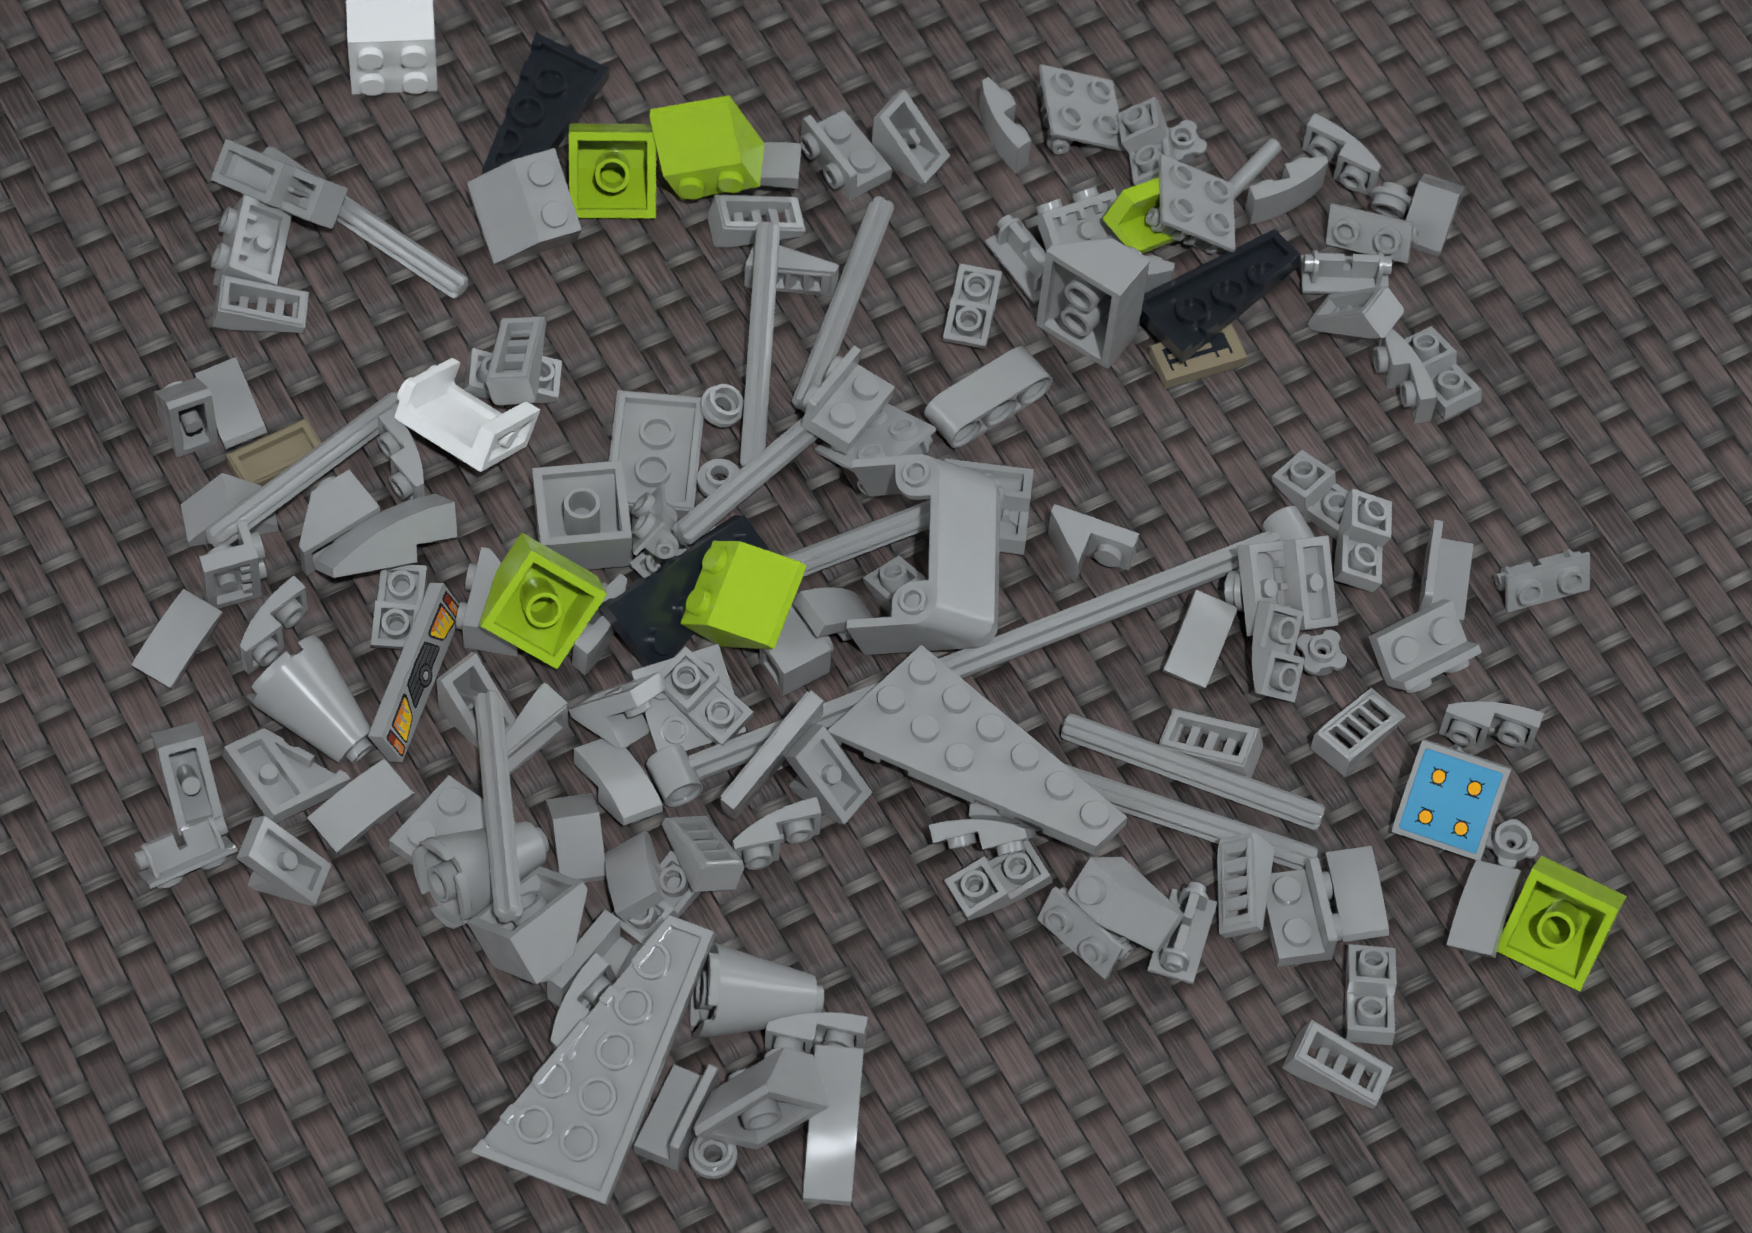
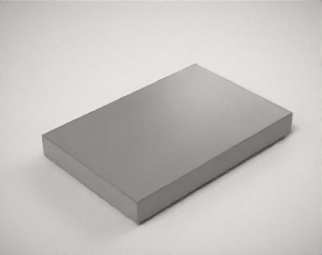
[609,390,704,518]
[720,691,824,821]

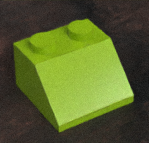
[649,95,765,200]
[569,124,656,218]
[479,532,607,669]
[680,541,807,649]
[1497,855,1627,991]

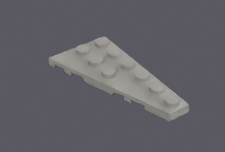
[828,645,1127,855]
[471,915,716,1206]

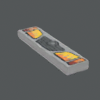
[368,583,459,762]

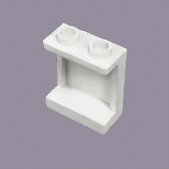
[394,358,540,472]

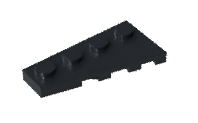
[482,32,609,175]
[1140,229,1300,364]
[598,515,769,667]

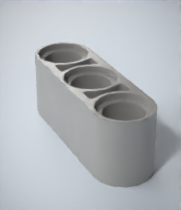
[924,346,1052,448]

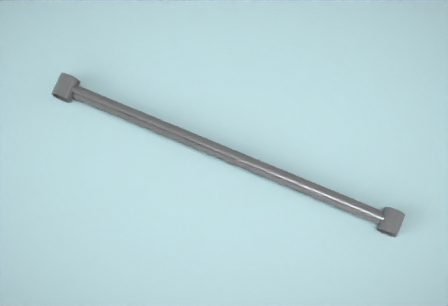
[646,506,1315,807]

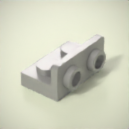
[799,110,892,201]
[1025,187,1122,251]
[211,194,292,286]
[801,346,895,454]
[199,519,267,609]
[1369,599,1482,693]
[1265,857,1343,967]

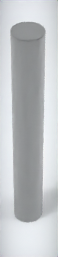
[1228,138,1282,200]

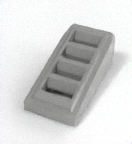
[708,195,805,247]
[744,243,839,296]
[212,275,309,333]
[1307,286,1404,339]
[485,317,546,405]
[506,682,568,775]
[1310,688,1406,777]
[1158,709,1263,778]
[662,816,744,892]
[1217,833,1275,938]
[1282,1020,1393,1109]

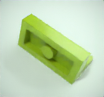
[1102,177,1176,254]

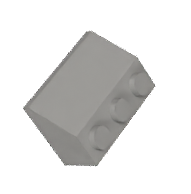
[1036,238,1150,369]

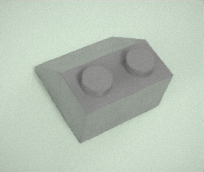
[466,148,582,266]
[532,460,632,570]
[467,866,588,984]
[694,1047,829,1150]

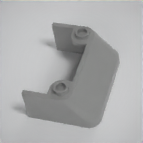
[846,454,1000,655]

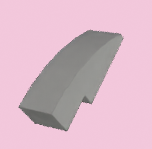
[211,139,348,229]
[315,494,457,578]
[803,1045,864,1206]

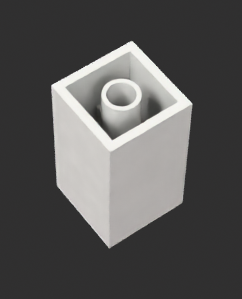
[346,0,438,95]

